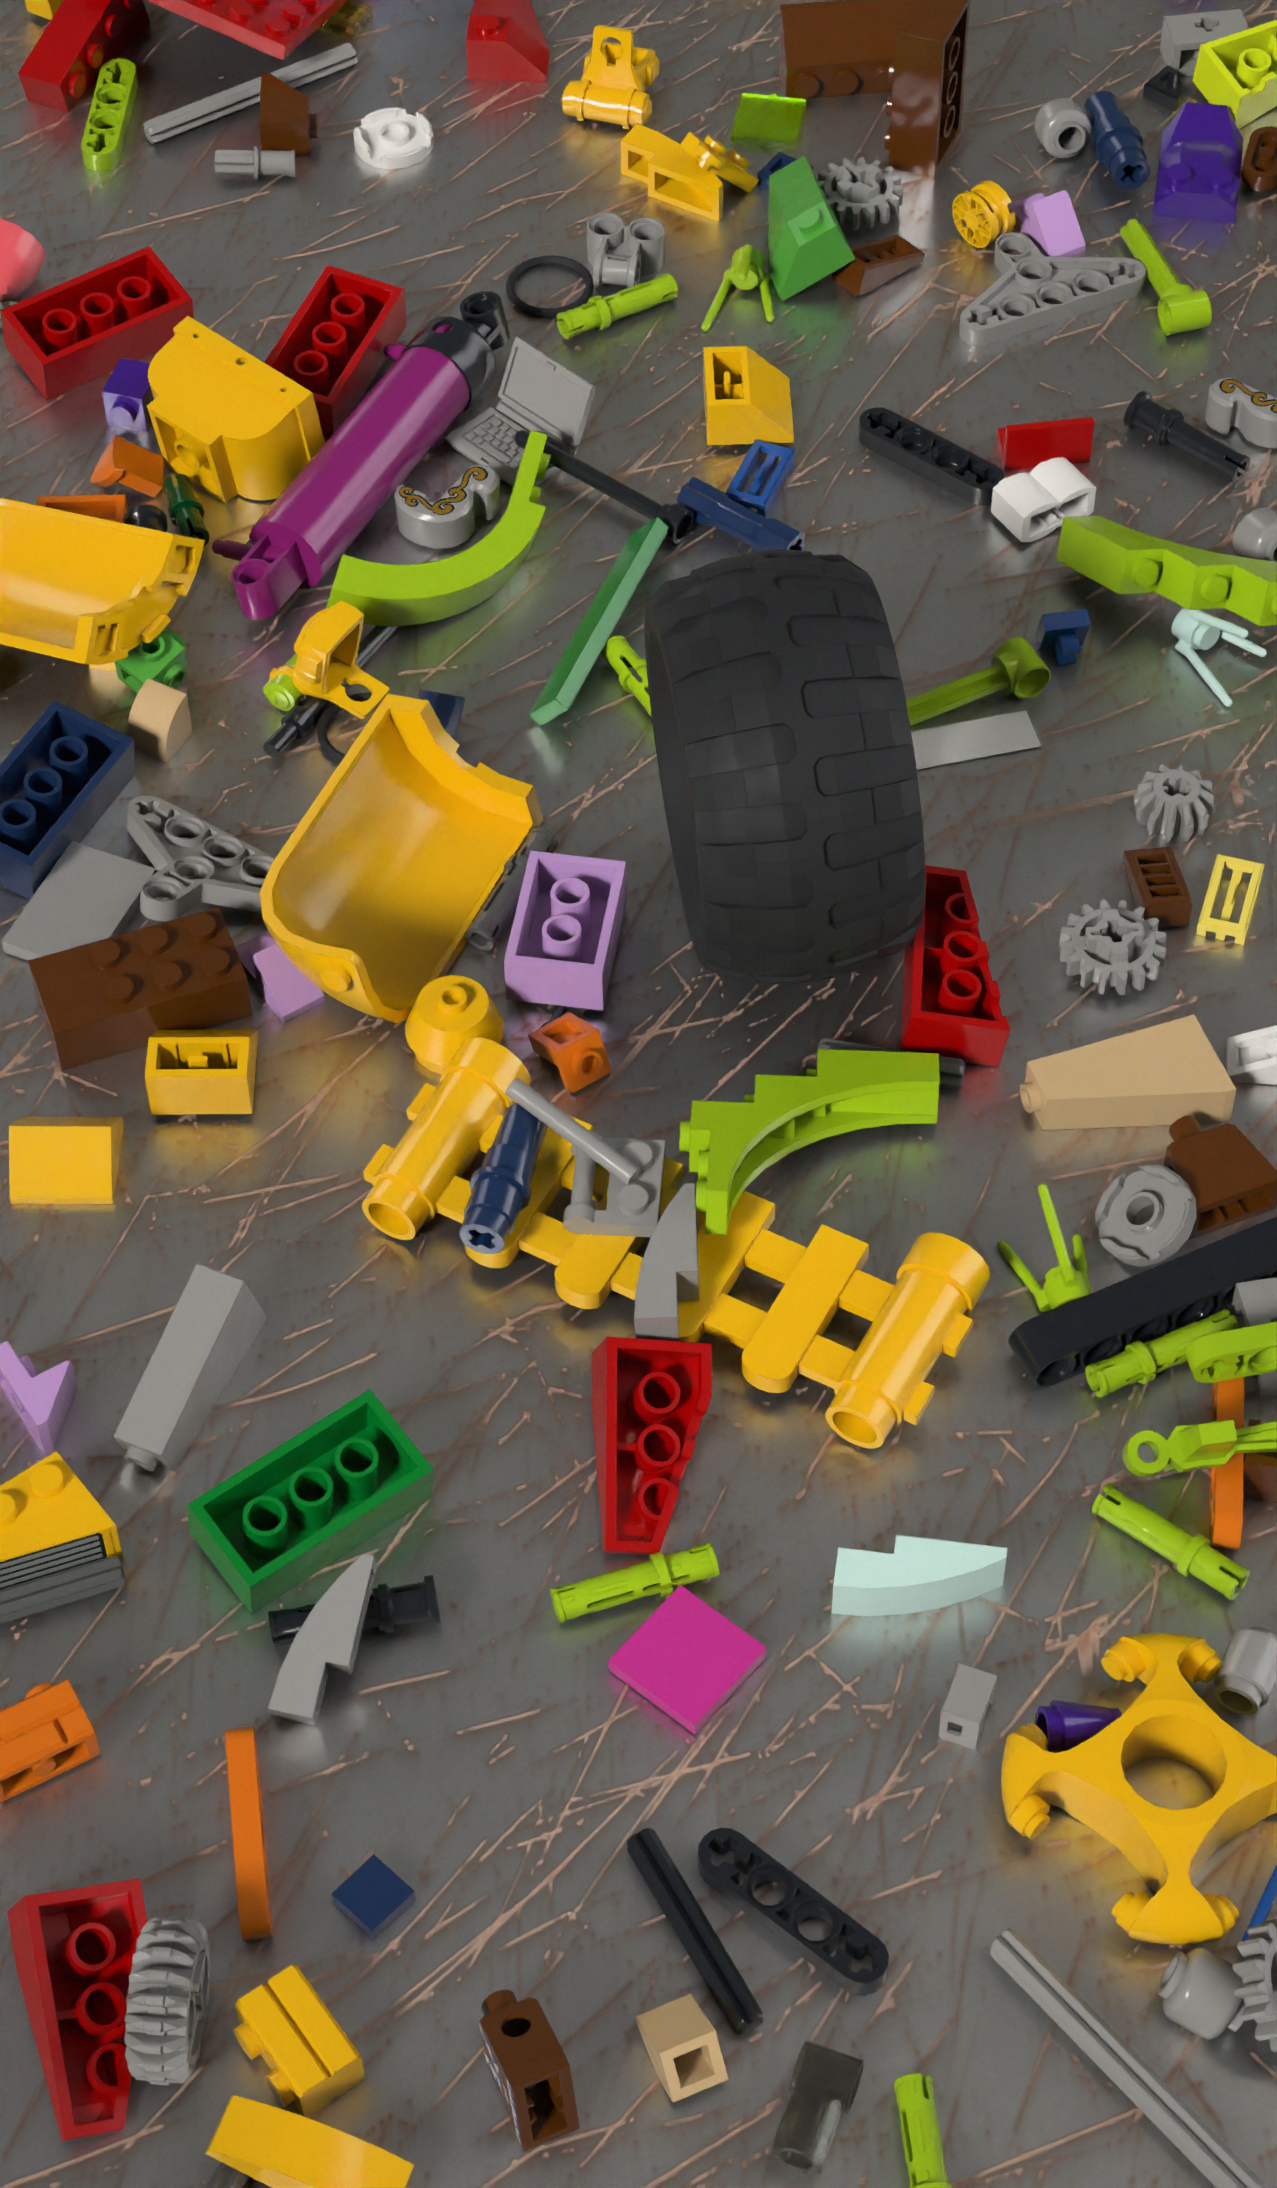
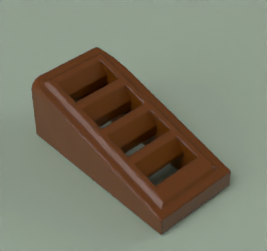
[832,234,925,297]
[1123,847,1192,928]

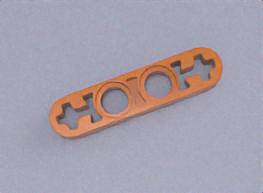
[1209,1377,1245,1550]
[225,1726,273,1941]

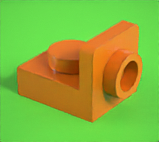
[528,1012,611,1093]

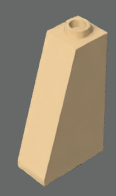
[1020,1015,1237,1131]

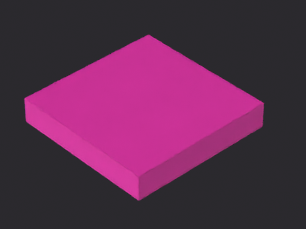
[608,1585,767,1734]

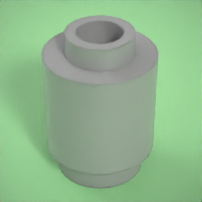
[1214,1627,1277,1715]

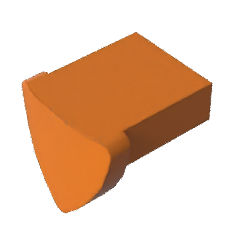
[90,435,164,498]

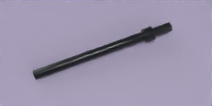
[263,626,400,758]

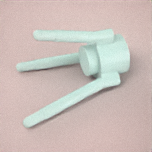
[1172,608,1267,707]

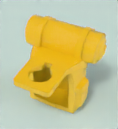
[561,25,659,130]

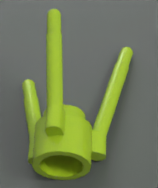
[701,244,774,331]
[997,1183,1093,1312]

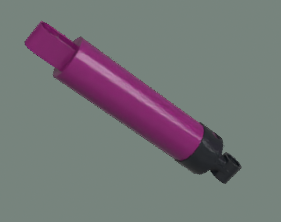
[212,291,510,620]

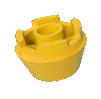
[405,975,504,1074]

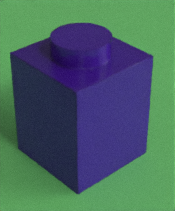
[102,358,154,432]

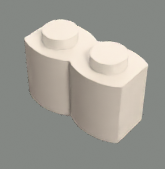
[991,457,1096,543]

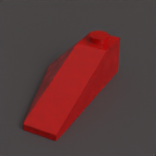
[466,0,550,82]
[591,1337,712,1555]
[7,1878,147,2142]

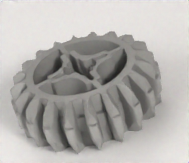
[124,1915,211,2086]

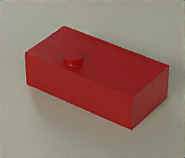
[0,246,194,400]
[264,265,407,439]

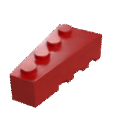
[18,0,150,112]
[900,865,1010,1067]

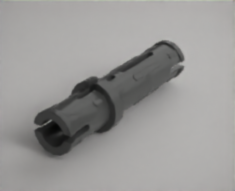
[465,827,558,951]

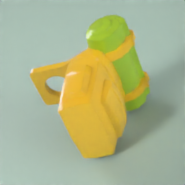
[263,600,389,719]

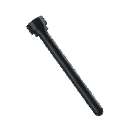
[514,430,694,543]

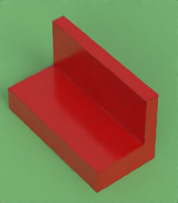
[996,417,1094,471]

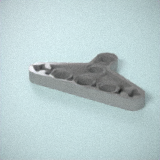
[959,232,1146,346]
[126,795,275,922]

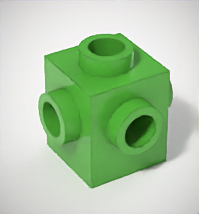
[114,628,190,694]

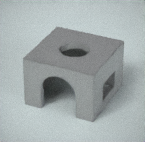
[938,1663,998,1751]

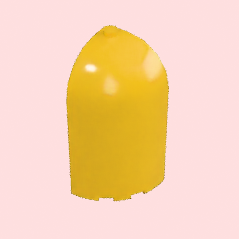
[0,498,205,665]
[260,693,544,1023]

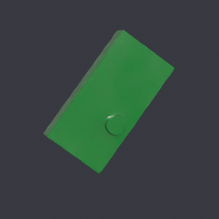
[187,1389,434,1615]

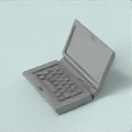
[444,337,595,489]

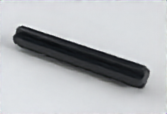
[627,1828,763,2035]

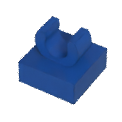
[1035,609,1090,666]

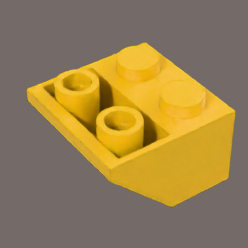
[703,346,794,445]
[144,1029,259,1115]

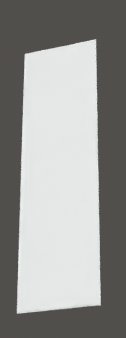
[911,710,1041,770]

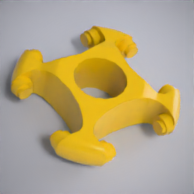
[1001,1633,1277,1945]

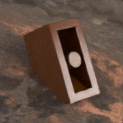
[259,73,319,156]

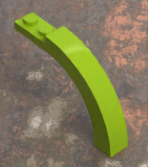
[326,430,551,626]

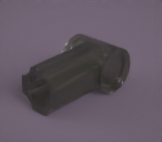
[772,2040,865,2174]

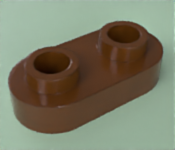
[1241,126,1277,192]

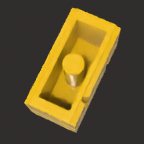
[233,1964,365,2117]

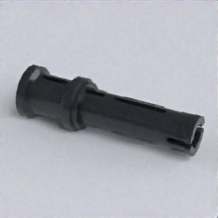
[1124,391,1250,482]
[268,1575,441,1647]

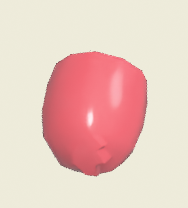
[0,218,46,302]

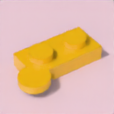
[680,131,759,193]

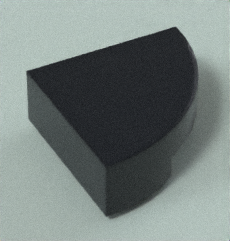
[1143,65,1184,111]

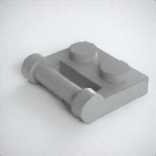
[563,1131,666,1238]

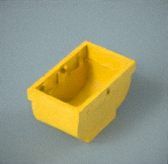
[147,316,325,505]

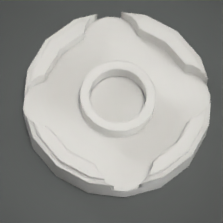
[353,107,434,170]

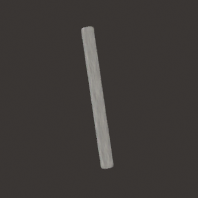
[143,43,358,144]
[990,1928,1265,2188]

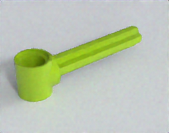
[1120,219,1212,336]
[906,637,1051,726]

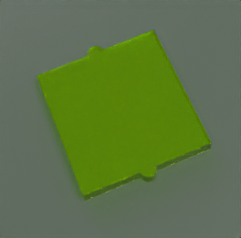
[731,93,806,149]

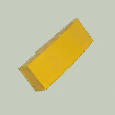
[621,123,723,222]
[205,2095,415,2188]

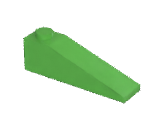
[768,155,856,301]

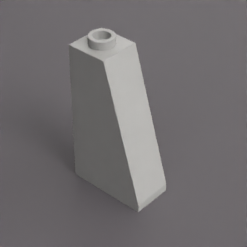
[113,1263,267,1471]

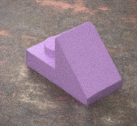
[1007,190,1086,257]
[235,930,325,1024]
[0,1341,77,1455]

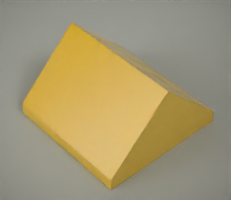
[8,1116,124,1204]

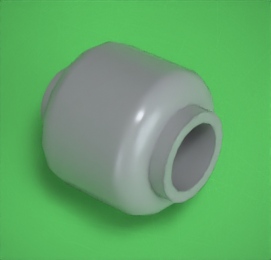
[1034,98,1092,159]
[1232,508,1277,562]
[1157,1947,1246,2040]

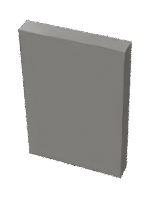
[1,841,157,960]

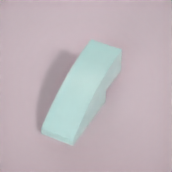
[831,1535,1008,1616]

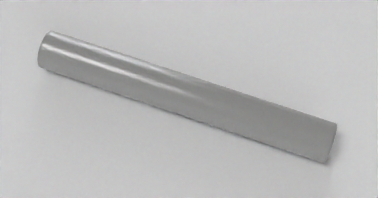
[505,1078,641,1185]

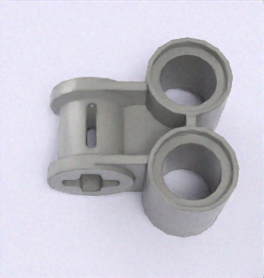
[587,212,665,288]

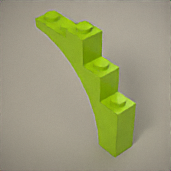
[1056,515,1277,626]
[679,1049,940,1235]

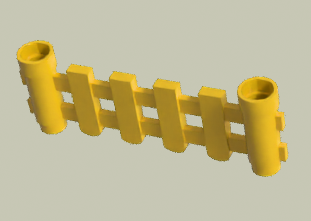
[362,1037,991,1449]

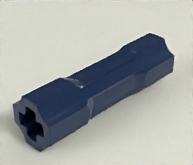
[676,477,806,552]

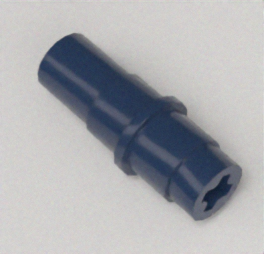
[1083,91,1150,190]
[459,1104,548,1254]

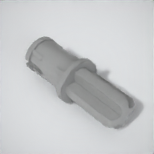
[214,146,295,180]

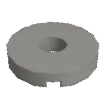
[1095,1164,1197,1267]

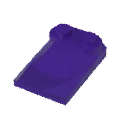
[1152,102,1244,224]

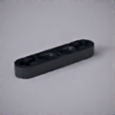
[859,407,1004,506]
[698,1828,889,1995]

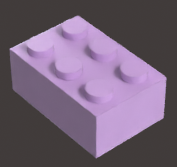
[504,850,627,1011]

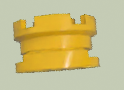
[952,180,1016,248]

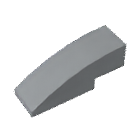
[634,1183,699,1342]
[268,1553,377,1726]

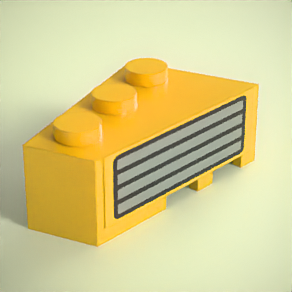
[0,1451,124,1590]

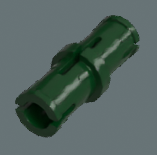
[163,474,210,547]

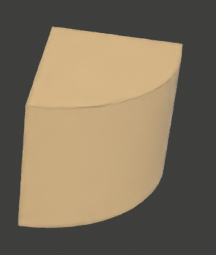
[127,678,193,763]
[635,1993,729,2103]

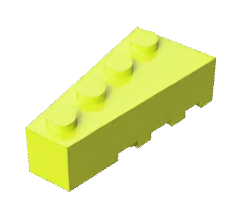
[1192,20,1277,129]

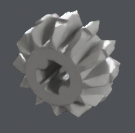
[1133,763,1216,844]

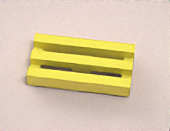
[1196,854,1265,945]

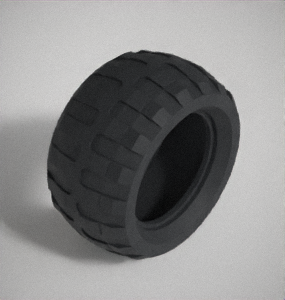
[644,549,925,986]

